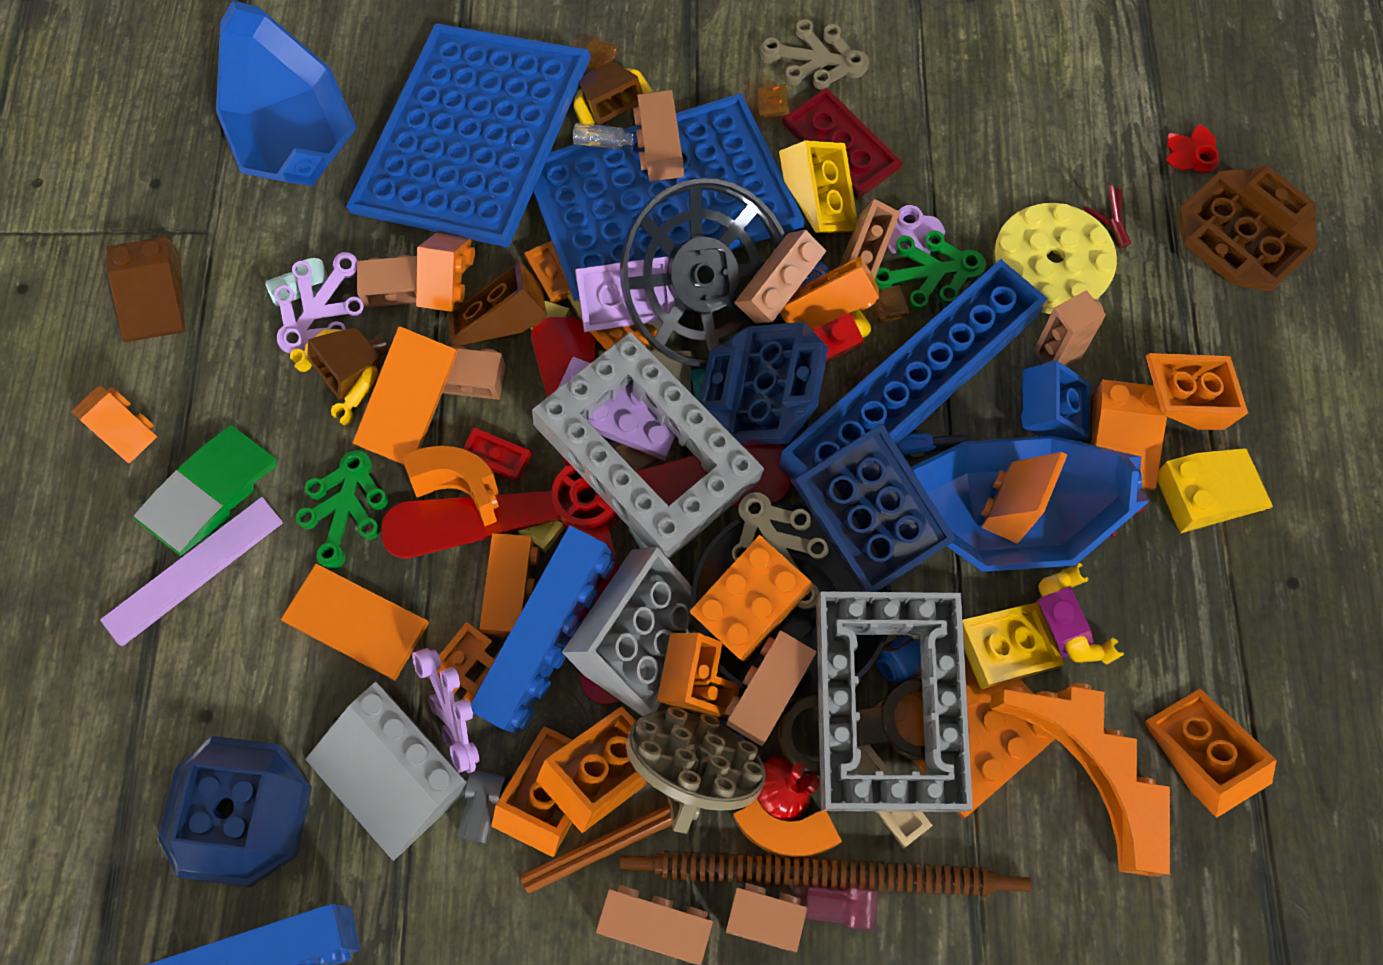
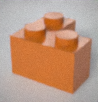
[416,232,475,312]
[71,385,157,463]
[657,633,740,718]

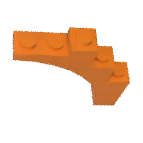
[990,683,1170,876]

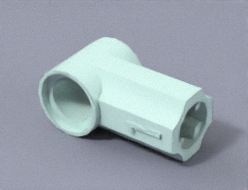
[265,258,328,307]

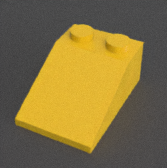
[779,141,858,233]
[1157,449,1273,533]

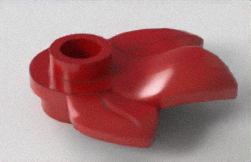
[1166,124,1220,173]

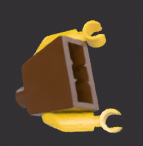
[573,62,653,141]
[290,328,388,425]

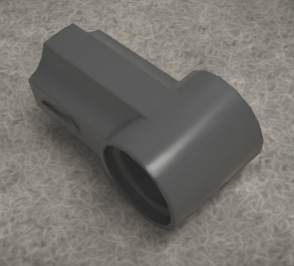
[457,769,508,844]

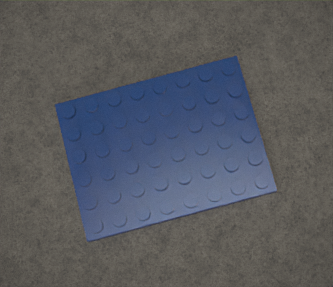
[346,23,591,248]
[533,93,804,301]

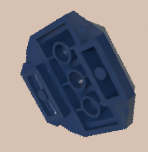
[699,322,828,445]
[157,736,312,887]

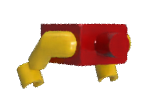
[813,308,871,365]

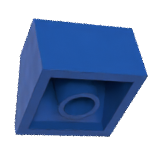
[1021,360,1091,441]

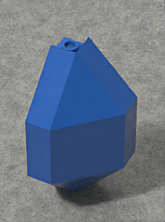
[216,0,357,186]
[911,436,1150,572]

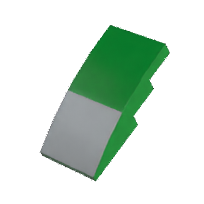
[134,425,277,556]

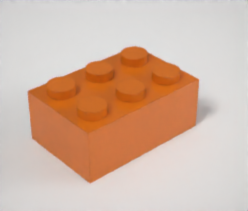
[689,535,814,662]
[536,706,648,833]

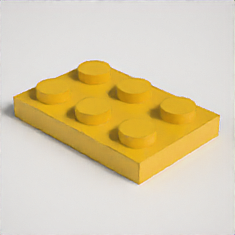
[962,602,1065,689]

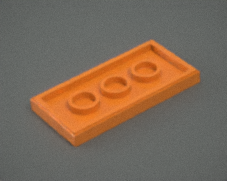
[353,326,459,465]
[281,564,429,681]

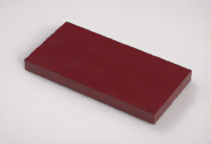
[782,87,903,200]

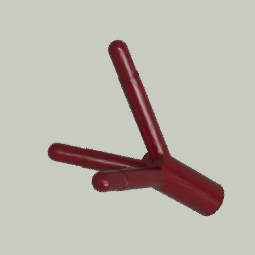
[1083,184,1131,248]

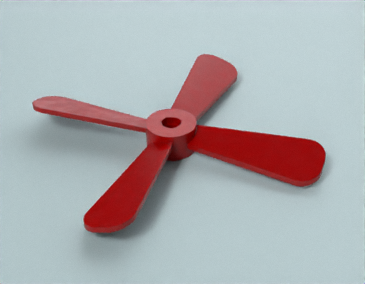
[382,317,791,705]

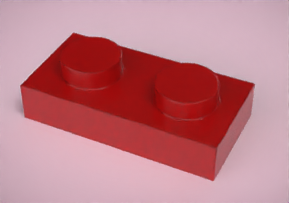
[463,428,532,482]

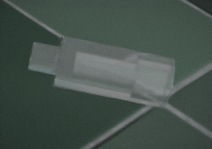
[573,123,633,149]

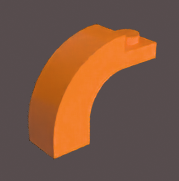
[401,446,499,526]
[733,799,842,858]

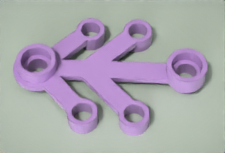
[274,252,364,353]
[412,648,479,773]

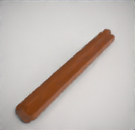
[521,805,672,893]

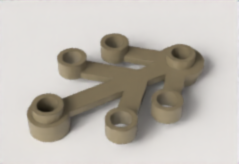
[760,19,869,90]
[732,492,828,610]

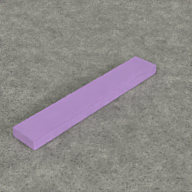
[100,497,283,647]

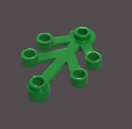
[875,230,986,311]
[296,450,388,570]

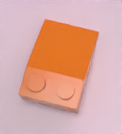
[1146,353,1248,430]
[1091,380,1167,490]
[980,452,1067,544]
[1145,689,1276,818]
[491,726,572,857]

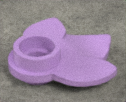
[887,205,945,255]

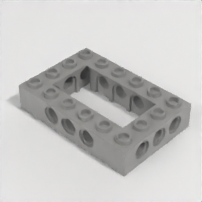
[532,332,764,560]
[816,592,973,812]

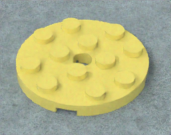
[993,203,1117,314]

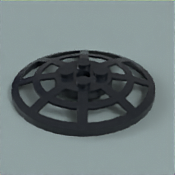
[620,178,785,368]

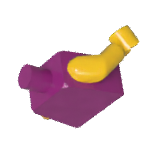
[1036,563,1124,664]

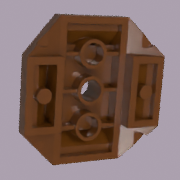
[1176,166,1316,292]

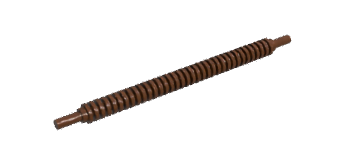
[620,850,1032,897]

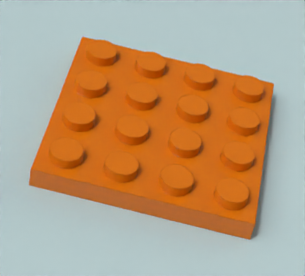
[874,650,1055,820]

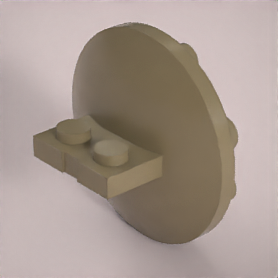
[626,706,765,834]

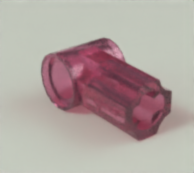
[806,887,878,930]

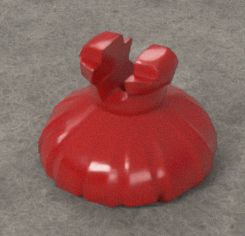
[758,756,820,822]

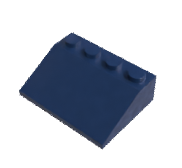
[791,423,956,592]

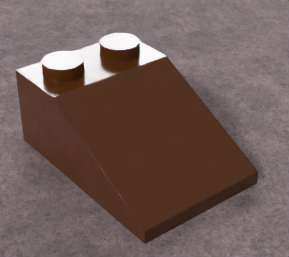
[107,236,185,342]
[448,261,547,347]

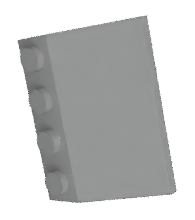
[562,547,696,716]
[305,682,467,861]

